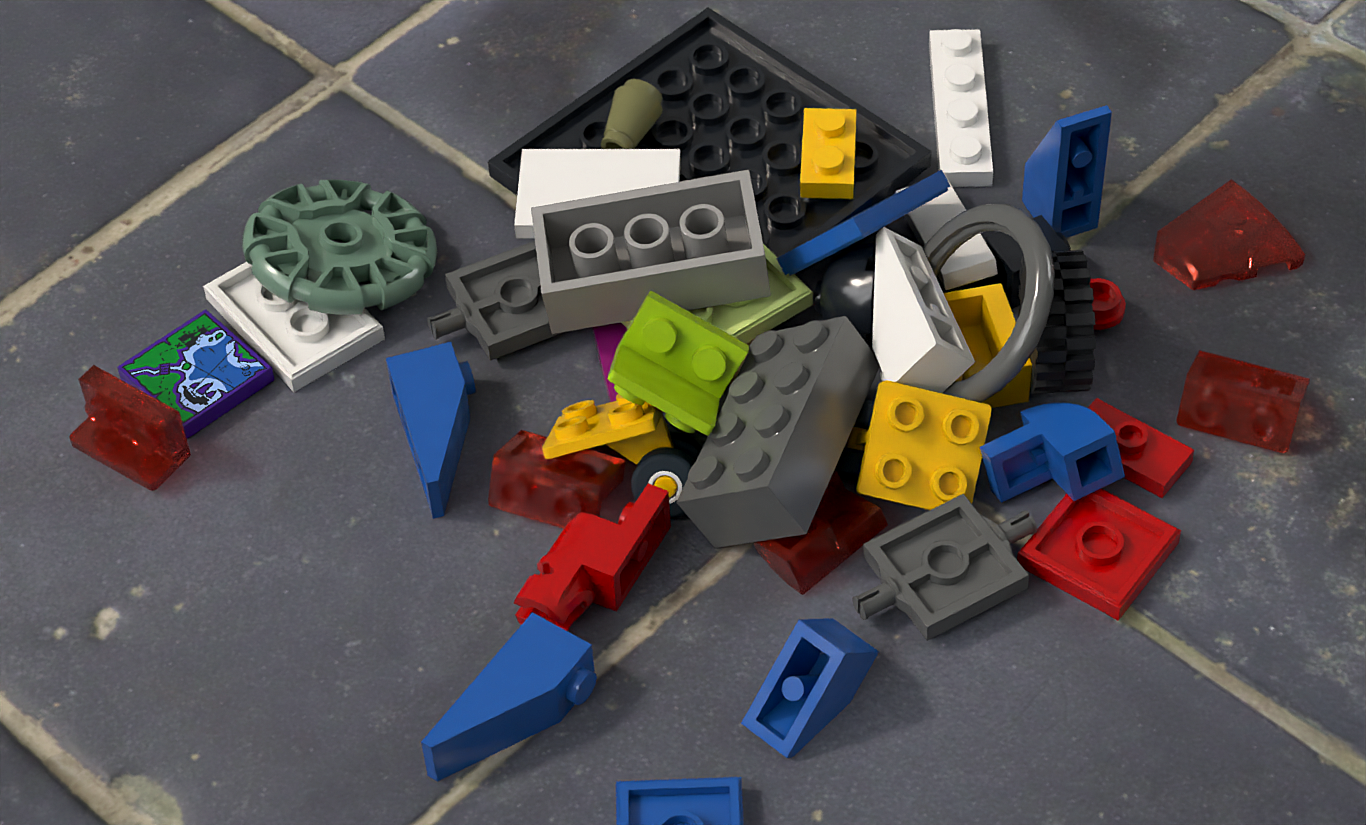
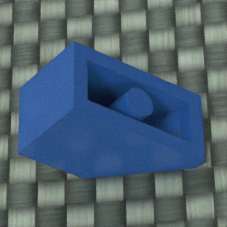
[741,618,879,758]

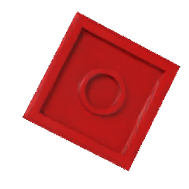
[1017,489,1181,621]

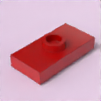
[1088,398,1194,498]

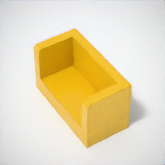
[944,283,1032,408]

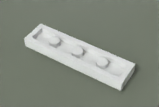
[929,29,993,187]

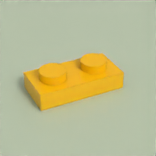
[800,108,857,199]

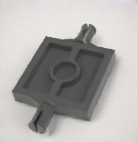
[427,241,563,361]
[852,494,1037,641]

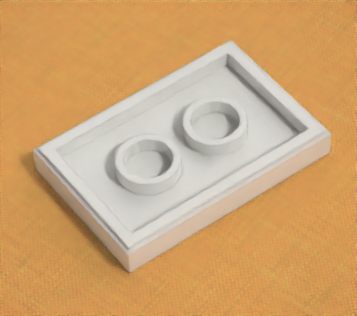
[514,149,680,238]
[203,262,385,392]

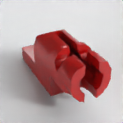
[514,483,671,631]

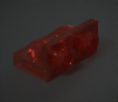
[1176,350,1310,453]
[69,365,191,491]
[488,430,626,529]

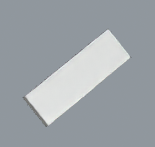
[895,176,998,290]

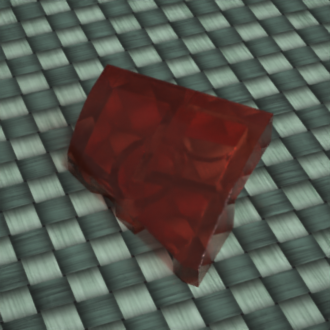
[1153,179,1305,290]
[753,470,888,595]

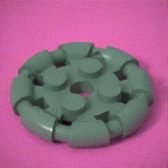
[242,179,437,315]

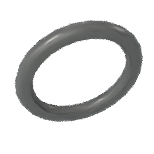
[923,204,1055,403]

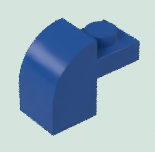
[980,403,1125,503]

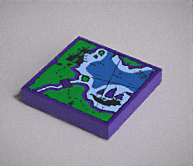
[117,309,275,440]

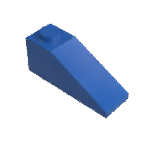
[1022,105,1112,238]
[386,342,476,519]
[421,612,597,782]

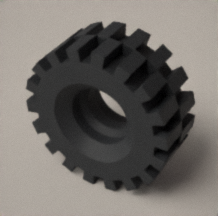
[1019,250,1096,394]

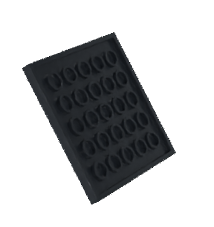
[488,7,932,258]

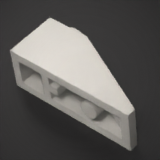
[872,227,975,393]

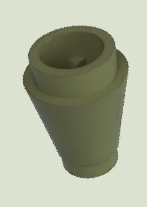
[601,79,662,149]

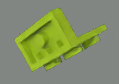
[607,290,749,436]

